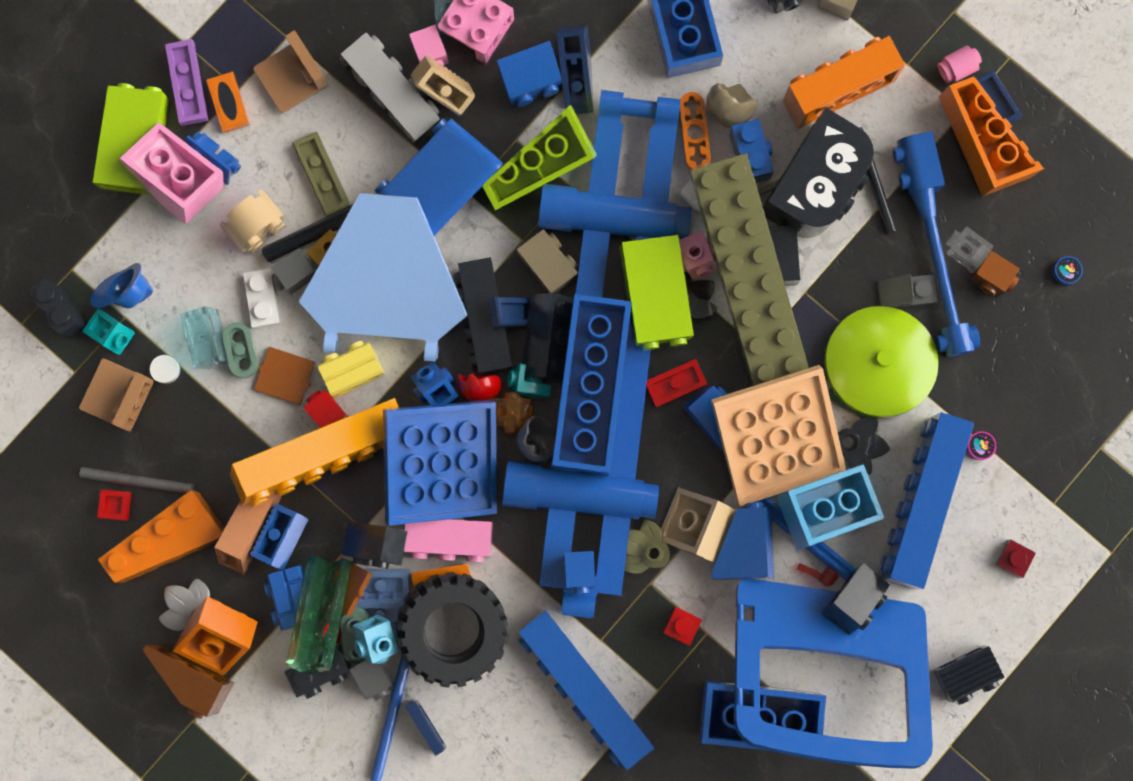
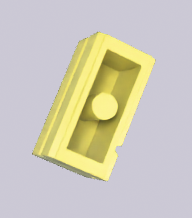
[318,341,385,399]

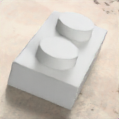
[243,268,281,329]

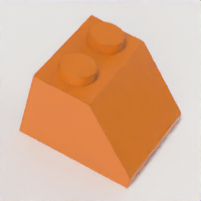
[173,596,258,676]

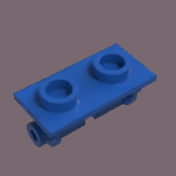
[186,132,241,185]

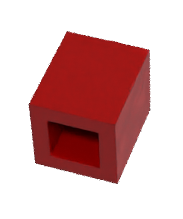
[303,390,349,428]
[662,607,702,646]

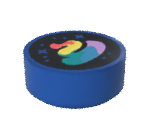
[1052,256,1083,285]

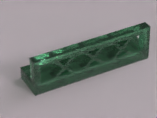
[286,555,352,675]

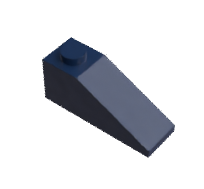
[556,25,594,114]

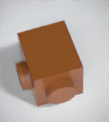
[970,251,1020,297]

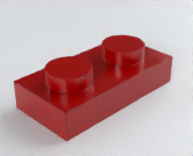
[646,359,708,408]

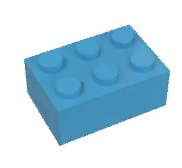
[776,464,885,551]

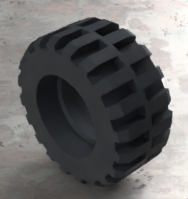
[396,572,509,688]

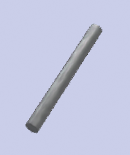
[79,467,194,494]

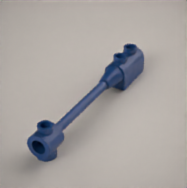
[892,131,980,357]

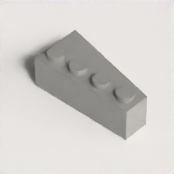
[339,32,440,143]

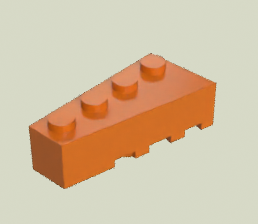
[938,77,1044,197]
[98,490,225,583]

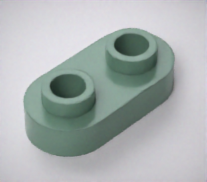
[222,322,259,379]
[340,606,369,664]

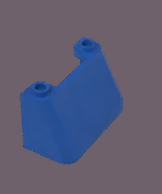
[374,118,503,236]

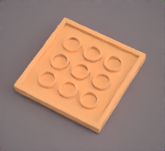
[711,365,846,507]

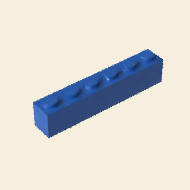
[518,610,654,770]

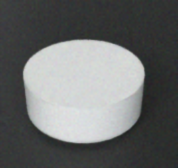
[150,355,180,384]

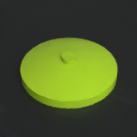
[824,306,938,418]

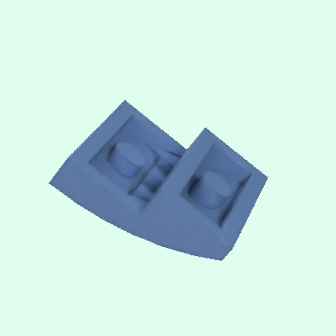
[351,569,410,631]

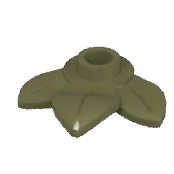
[624,519,670,574]

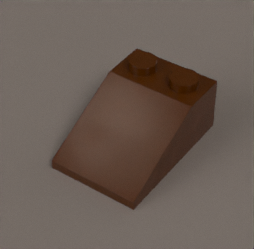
[143,644,235,719]

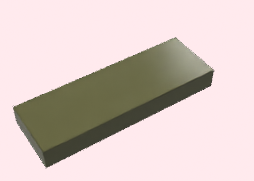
[292,131,351,217]

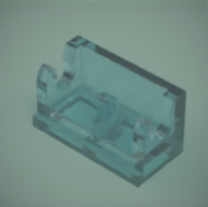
[180,306,228,369]

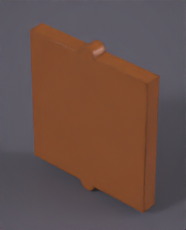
[254,347,316,406]
[319,557,372,616]

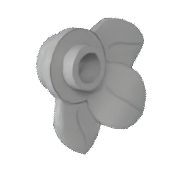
[159,579,210,631]

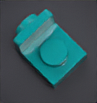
[82,308,135,355]
[507,364,551,400]

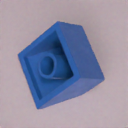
[497,41,562,107]

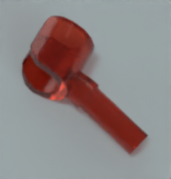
[797,563,838,587]

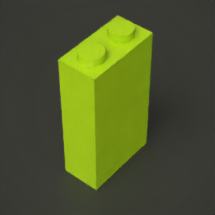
[93,83,169,195]
[620,235,694,351]

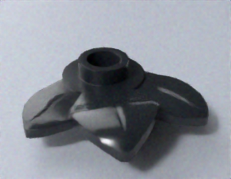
[684,272,717,320]
[838,418,890,475]

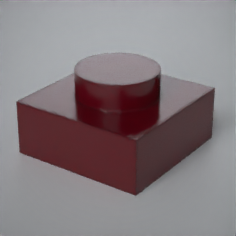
[995,539,1036,578]

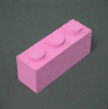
[404,519,493,562]

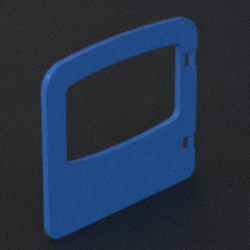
[734,578,933,769]

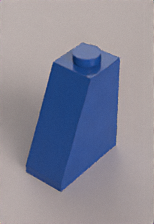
[711,502,774,580]

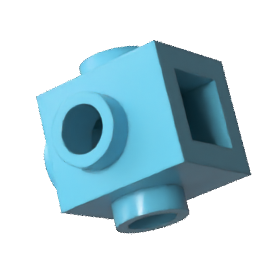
[352,615,398,664]

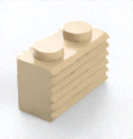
[411,55,475,116]

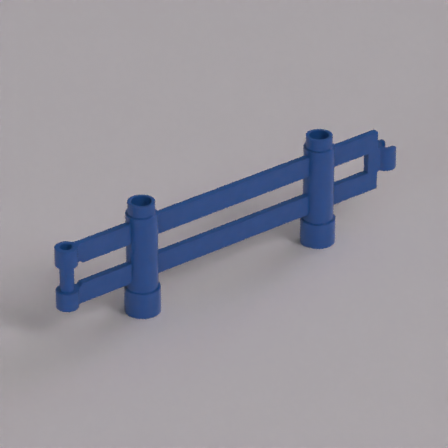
[502,90,692,618]

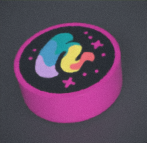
[966,431,996,460]

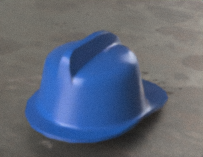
[90,263,153,309]

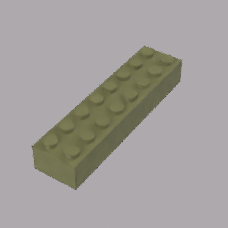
[688,153,809,386]

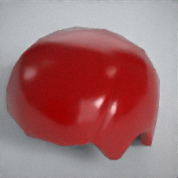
[457,374,501,402]

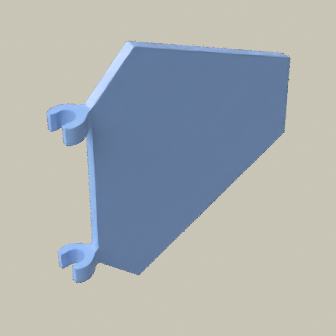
[299,193,467,362]

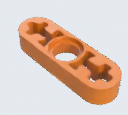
[679,92,711,170]

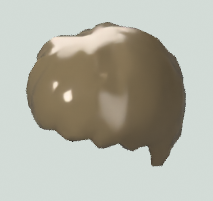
[706,83,757,128]

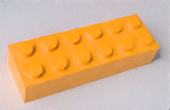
[230,398,399,507]

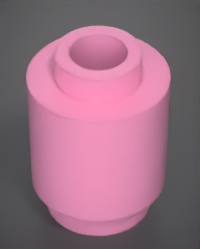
[937,45,982,83]

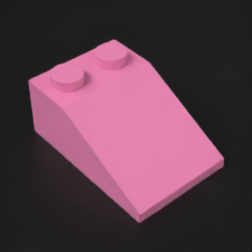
[120,123,224,224]

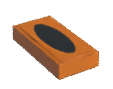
[206,71,250,133]

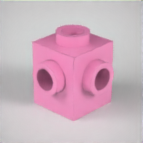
[679,231,717,279]

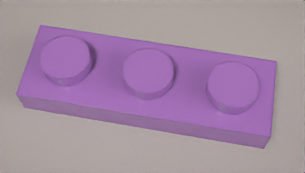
[165,39,209,126]

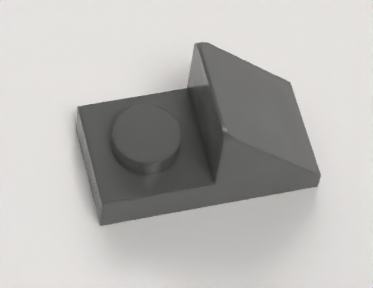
[877,274,938,308]

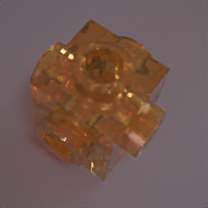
[488,393,533,434]

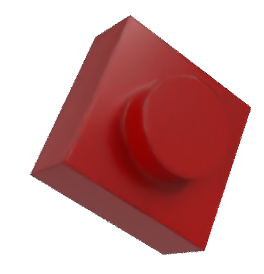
[97,490,132,521]

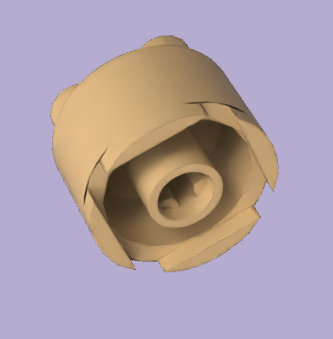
[220,190,286,254]

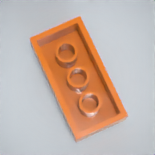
[783,36,905,129]

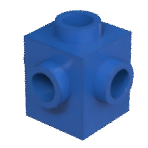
[411,362,459,405]

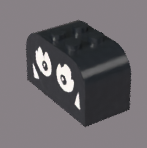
[763,107,874,238]

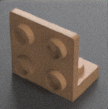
[253,30,328,113]
[79,359,154,432]

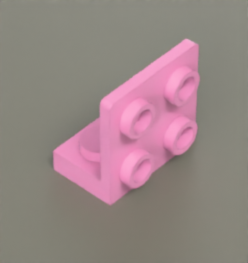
[438,0,514,64]

